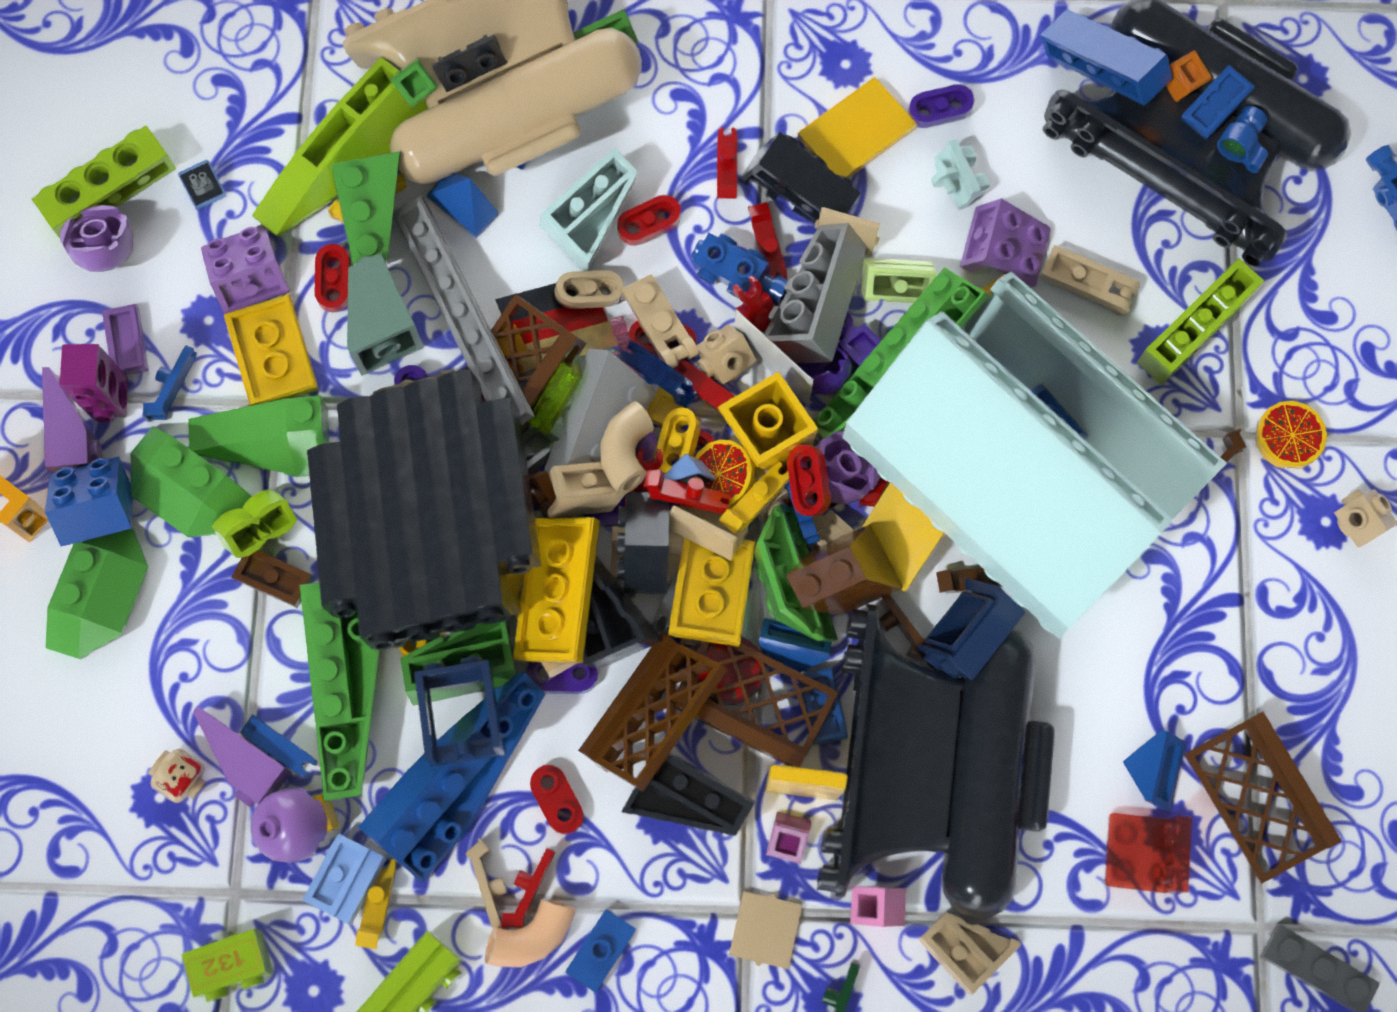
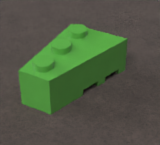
[331,151,400,265]
[400,620,517,706]

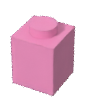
[850,886,906,927]

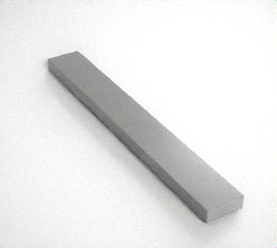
[393,194,535,425]

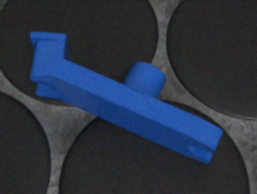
[142,345,197,422]
[240,714,318,777]

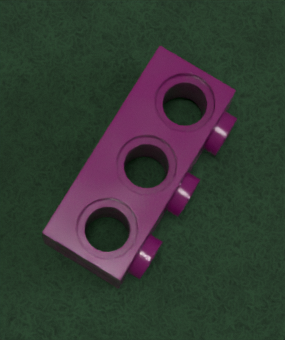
[59,344,129,422]

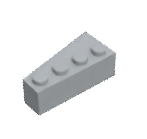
[761,223,867,363]
[544,349,658,473]

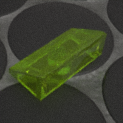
[528,363,583,434]

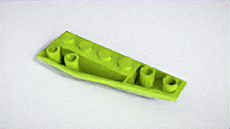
[252,57,428,237]

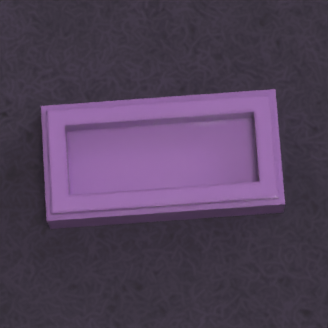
[102,304,149,376]

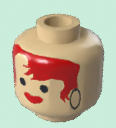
[148,748,206,803]

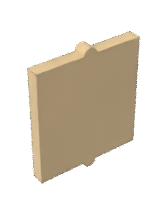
[814,207,880,257]
[729,891,802,969]

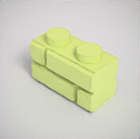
[861,258,937,303]

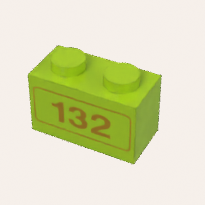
[181,929,274,1003]

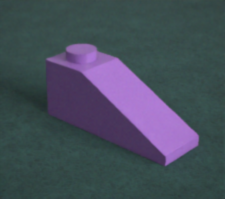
[42,367,102,474]
[193,706,292,808]

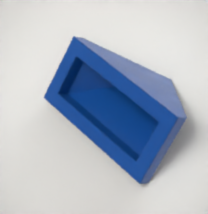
[426,173,499,238]
[758,618,832,680]
[1123,731,1186,811]

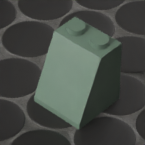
[347,253,424,376]

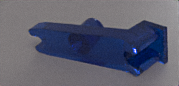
[620,341,698,408]

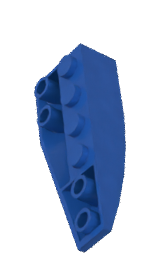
[358,671,546,883]

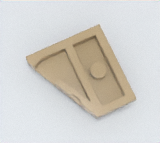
[918,912,1021,996]

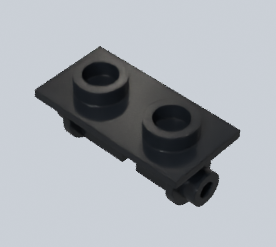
[432,34,508,92]

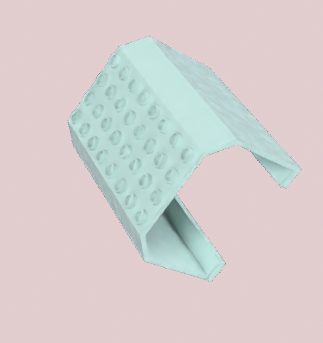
[843,272,1227,639]

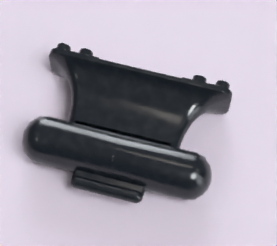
[1042,0,1351,267]
[817,604,1055,918]

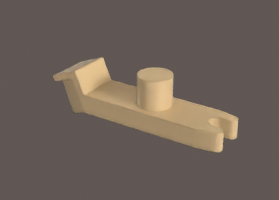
[465,838,507,929]

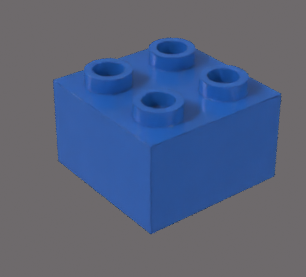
[45,456,133,547]

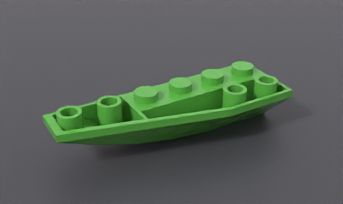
[813,267,989,438]
[300,582,380,801]

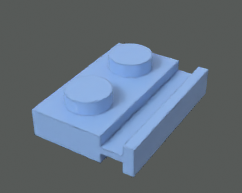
[302,833,387,925]

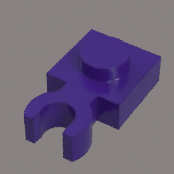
[838,313,882,369]

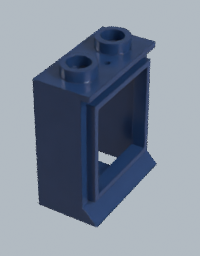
[916,578,1026,680]
[414,657,505,767]

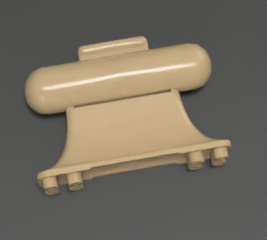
[342,0,642,184]

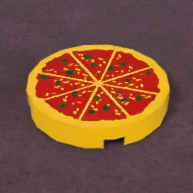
[1255,401,1327,470]
[695,440,757,509]

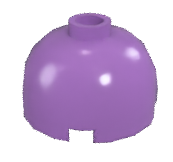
[60,205,133,272]
[807,431,880,504]
[250,788,327,863]

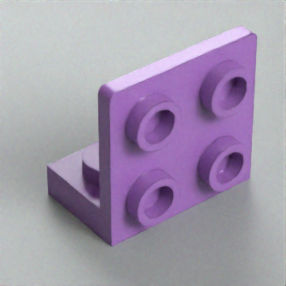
[959,198,1051,288]
[201,224,289,314]

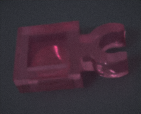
[610,316,640,376]

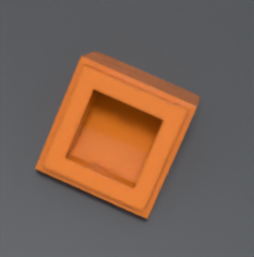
[1166,50,1213,101]

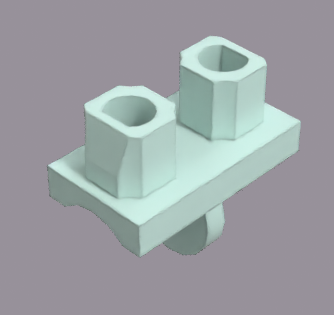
[930,139,990,210]

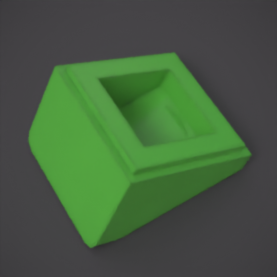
[390,58,438,108]

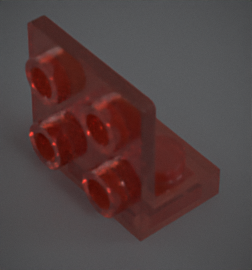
[1104,813,1192,895]

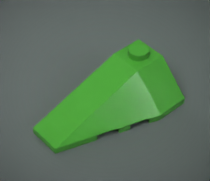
[188,396,330,477]

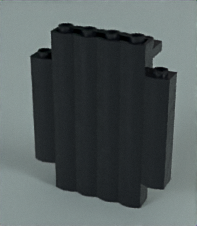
[307,369,542,650]

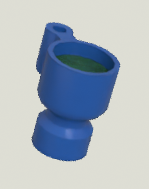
[1217,106,1268,173]

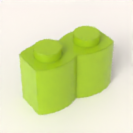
[212,489,297,558]

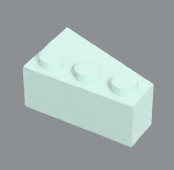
[539,147,638,271]

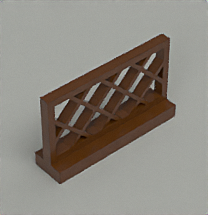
[464,294,587,434]
[578,633,727,792]
[675,641,839,768]
[1184,711,1342,884]

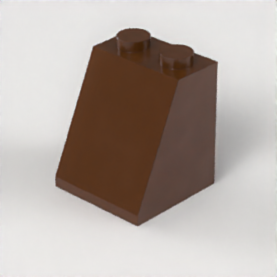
[786,524,903,616]

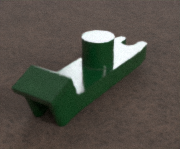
[821,962,861,1012]

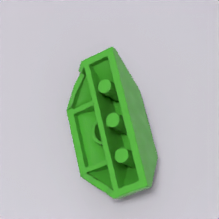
[130,426,252,538]
[754,504,838,642]
[45,527,149,660]

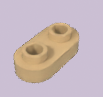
[554,270,624,309]

